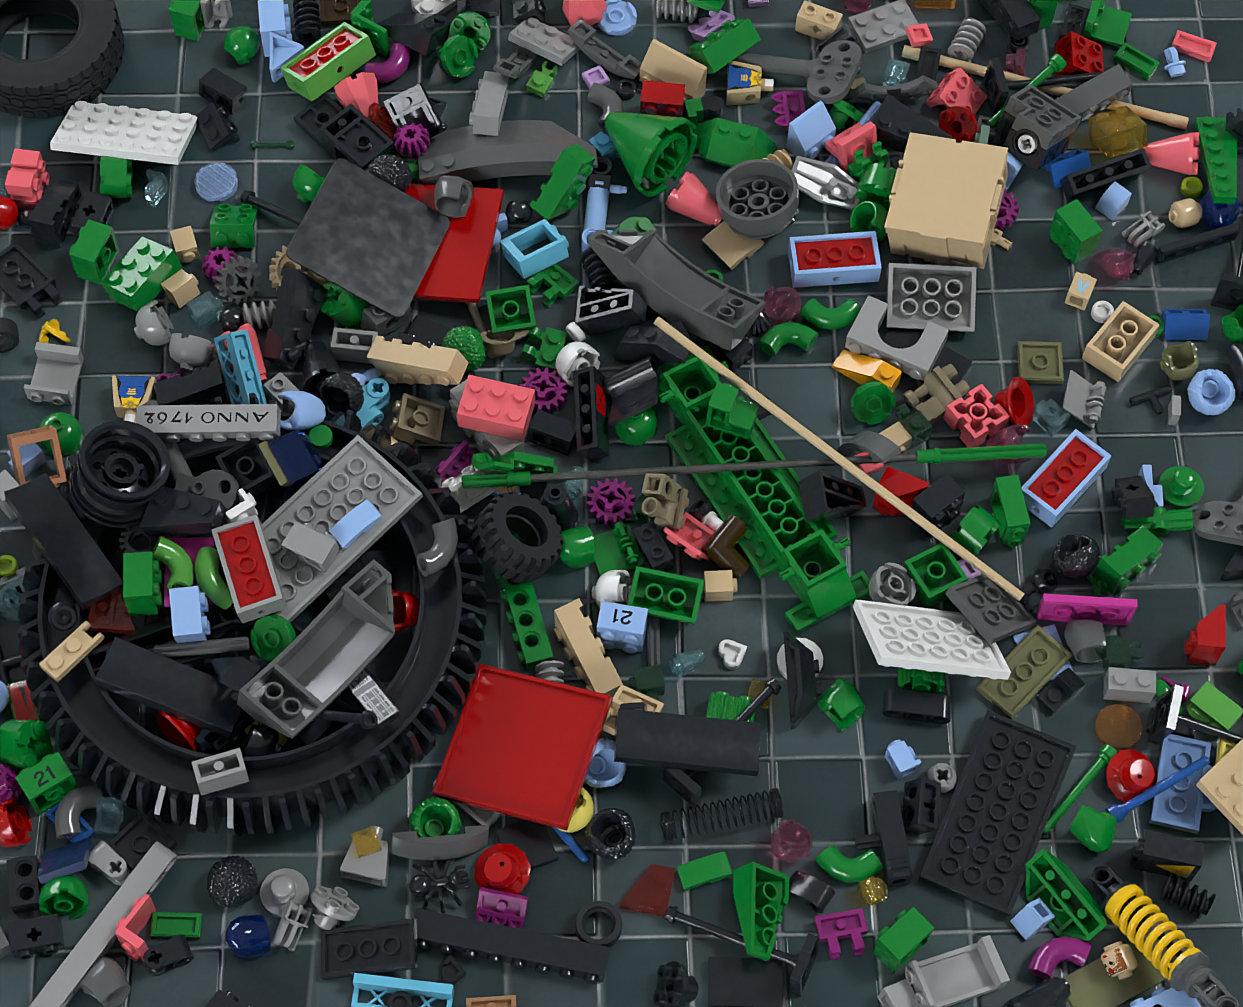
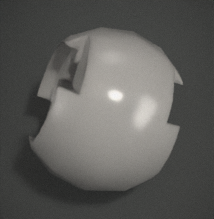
[927,763,957,793]

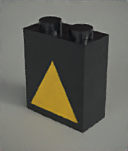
[1131,831,1205,881]

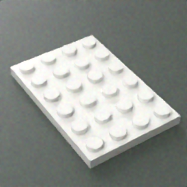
[50,101,198,165]
[853,600,1011,680]

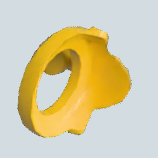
[39,319,71,343]

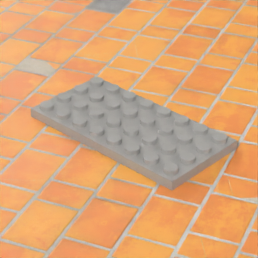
[262,435,423,623]

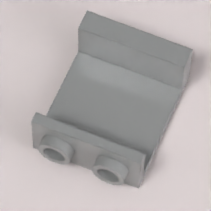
[24,342,84,405]

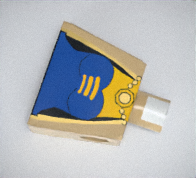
[726,61,774,106]
[112,375,157,423]

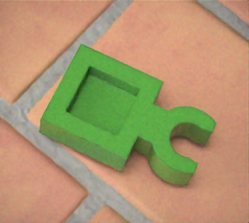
[526,61,558,98]

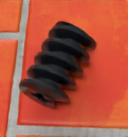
[293,0,321,41]
[580,247,618,290]
[1160,872,1216,920]

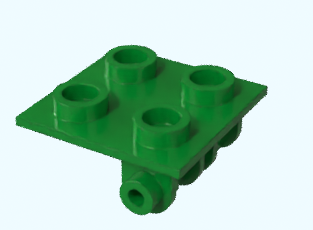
[594,522,644,576]

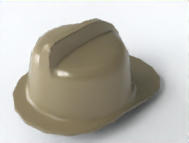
[480,328,529,358]

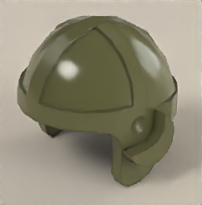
[1160,341,1199,381]

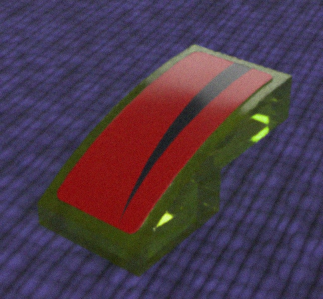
[7,680,40,721]

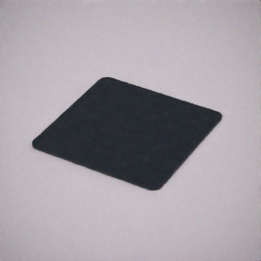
[286,158,450,318]

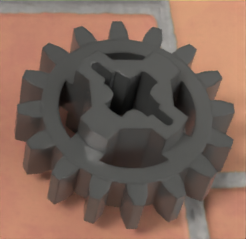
[214,255,262,304]

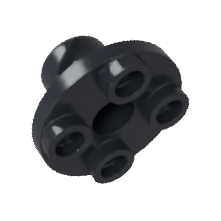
[653,961,699,1007]

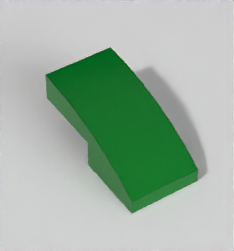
[676,851,733,891]

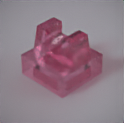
[1005,48,1026,77]

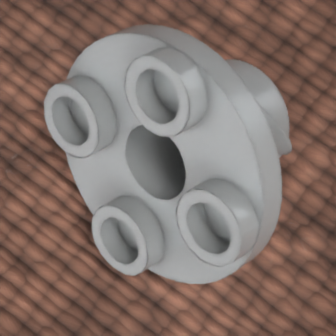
[260,868,310,917]
[311,885,359,930]

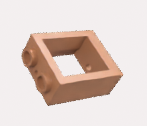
[7,425,67,487]

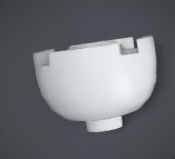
[555,342,600,387]
[592,570,632,608]

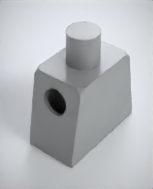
[340,826,390,887]

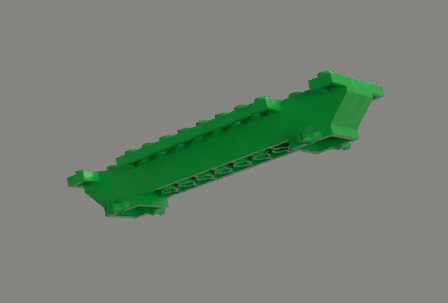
[658,345,869,634]

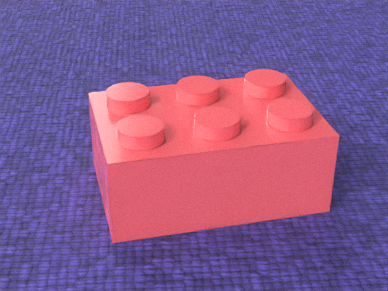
[457,375,535,441]

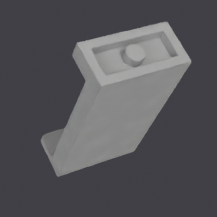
[905,935,1010,1007]

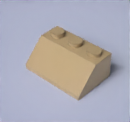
[639,39,707,100]

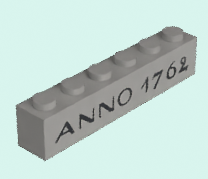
[136,404,281,442]

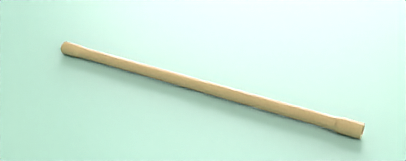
[902,45,1189,130]

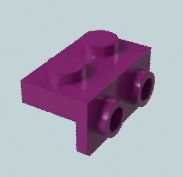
[436,440,476,485]

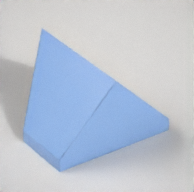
[270,32,304,83]

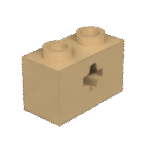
[795,0,843,41]

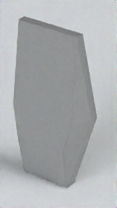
[791,156,860,210]

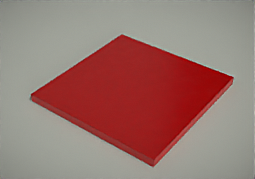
[405,184,505,303]
[432,664,613,831]

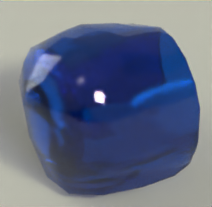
[1199,191,1243,230]
[225,915,271,958]

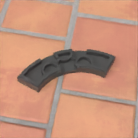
[849,75,938,104]

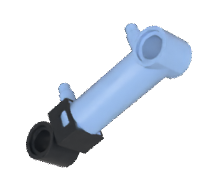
[582,157,627,252]

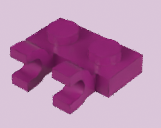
[814,908,868,960]

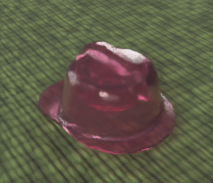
[1093,248,1136,280]

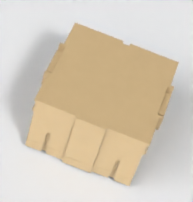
[884,132,1009,269]

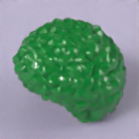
[442,326,486,373]
[409,797,462,838]

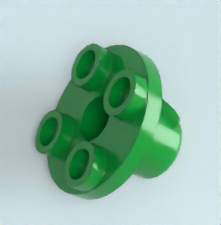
[450,11,491,52]
[828,99,864,131]
[1158,466,1204,510]

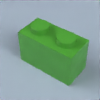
[1185,681,1243,731]

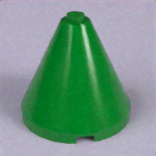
[604,111,698,197]

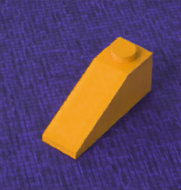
[831,350,902,392]

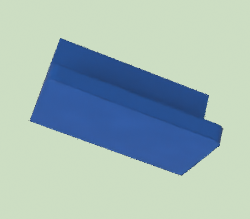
[1043,148,1091,188]
[1161,309,1210,340]

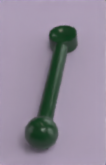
[250,140,295,150]

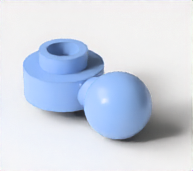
[351,367,381,388]

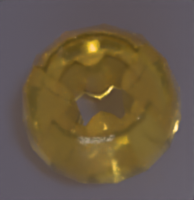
[857,877,888,905]

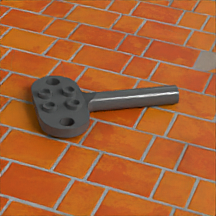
[734,40,863,104]
[142,400,239,538]
[1193,494,1243,546]

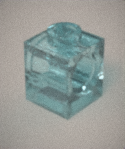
[882,58,910,86]

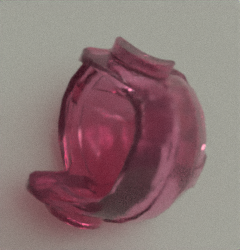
[764,286,801,324]
[771,819,813,863]

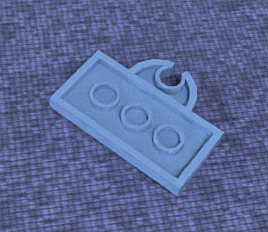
[1149,734,1218,834]

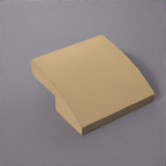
[702,221,764,270]
[602,684,664,736]

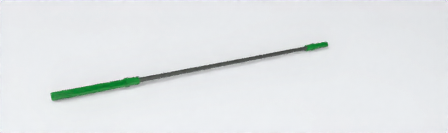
[461,443,1047,489]

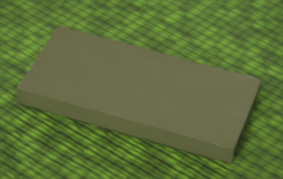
[976,625,1073,720]
[1064,942,1166,1007]

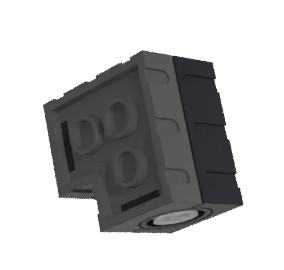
[995,84,1082,171]

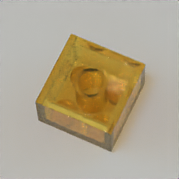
[1088,106,1147,158]

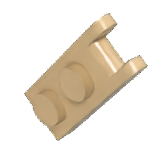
[39,621,104,683]

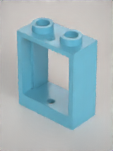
[500,219,569,279]

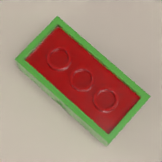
[280,22,376,101]

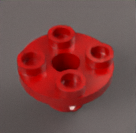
[938,106,978,143]

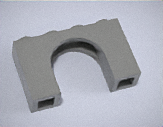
[845,295,949,381]

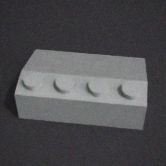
[886,263,977,332]

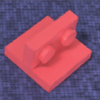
[825,121,877,173]

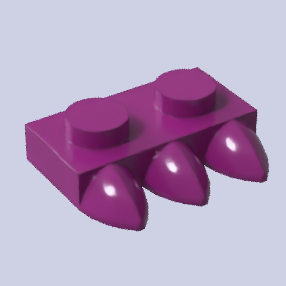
[771,90,805,131]
[476,887,529,929]

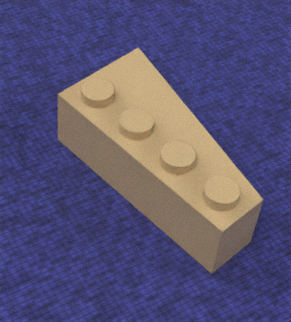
[366,335,469,386]
[553,598,623,698]

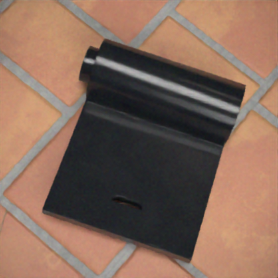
[604,355,661,427]

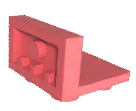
[925,67,987,115]

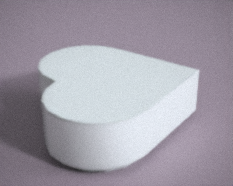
[718,639,747,670]

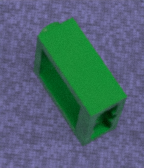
[989,475,1031,547]

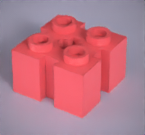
[5,149,50,211]
[943,384,1010,447]

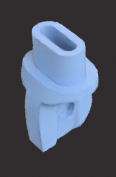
[1164,47,1186,78]

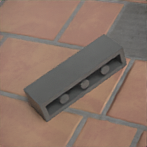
[1055,64,1132,121]

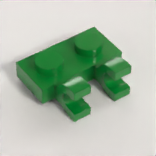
[847,141,889,181]
[527,263,579,308]
[522,327,568,373]

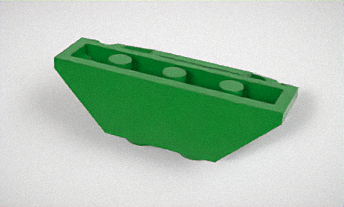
[694,118,778,167]
[1025,848,1108,941]

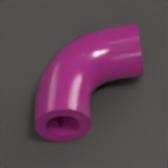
[365,43,411,84]
[1028,937,1091,980]

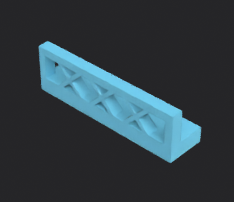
[214,329,267,405]
[351,973,454,1007]

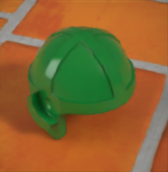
[224,25,260,65]
[1222,304,1243,343]

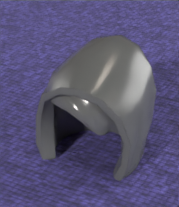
[434,176,473,218]
[1064,619,1106,663]
[79,957,131,1007]

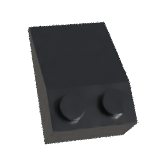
[377,14,452,56]

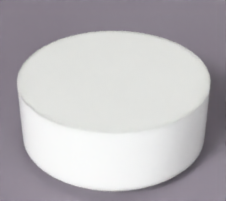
[1091,301,1114,323]
[566,322,586,342]

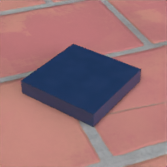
[37,838,92,884]

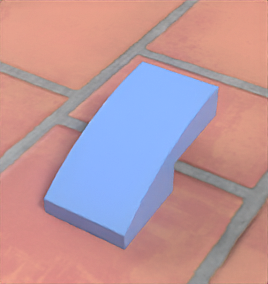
[1138,465,1164,507]
[329,500,383,548]

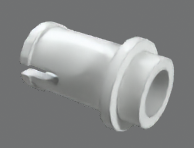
[701,511,723,532]

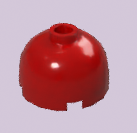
[0,798,32,848]

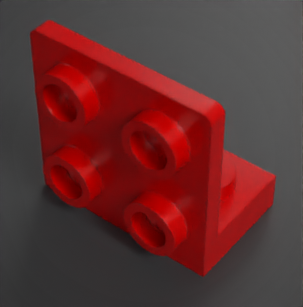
[1054,31,1104,77]

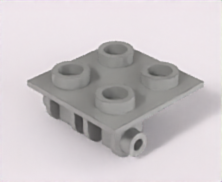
[1062,370,1107,429]

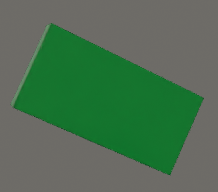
[1113,42,1160,80]
[150,912,203,939]

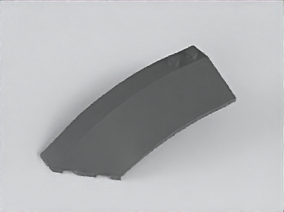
[418,120,598,185]
[587,230,766,351]
[237,559,395,739]

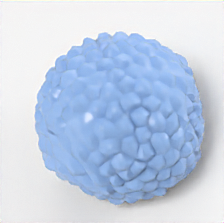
[1187,369,1235,415]
[584,738,627,788]

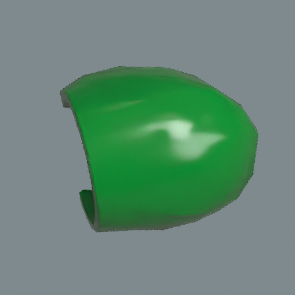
[850,201,889,243]
[559,526,595,569]
[817,678,866,731]
[1070,805,1118,852]

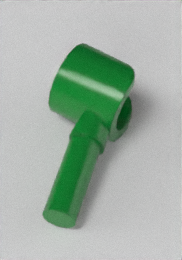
[1085,573,1107,597]

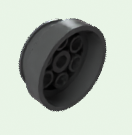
[716,159,799,239]

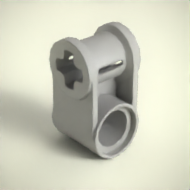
[88,840,131,886]

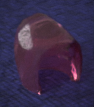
[986,425,1033,464]

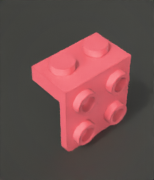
[663,512,715,561]
[115,894,156,962]

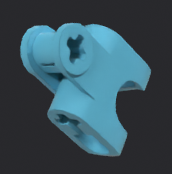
[329,378,391,430]

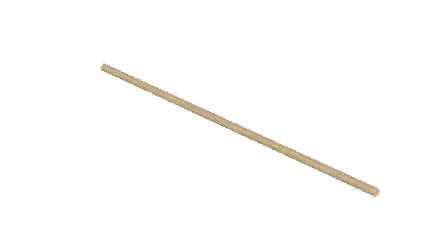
[653,317,1024,601]

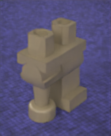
[903,364,970,429]
[642,473,690,530]

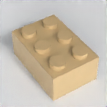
[1082,301,1160,382]

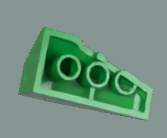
[733,861,789,961]

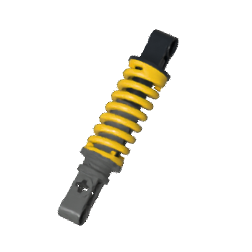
[1091,865,1239,1007]

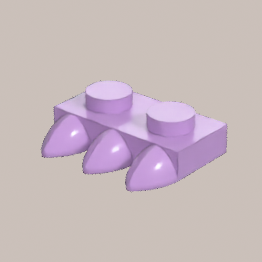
[688,10,735,42]

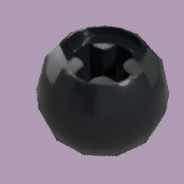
[505,200,532,223]
[219,306,244,332]

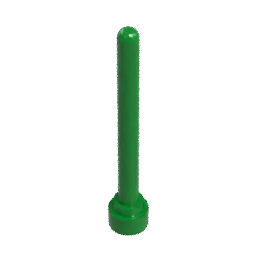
[987,54,1067,127]
[1042,744,1118,834]

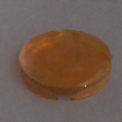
[1095,704,1142,751]

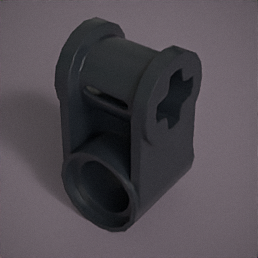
[144,935,194,976]

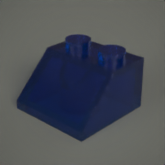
[268,429,323,484]

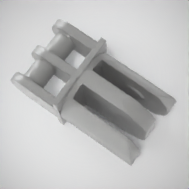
[1122,211,1165,248]
[272,900,312,952]

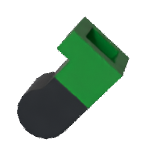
[684,96,724,126]

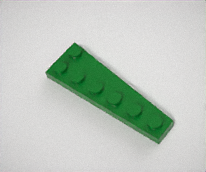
[1194,116,1237,204]

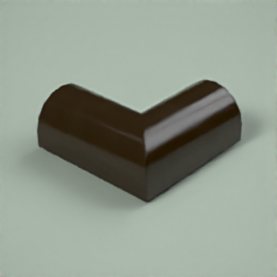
[701,515,750,579]

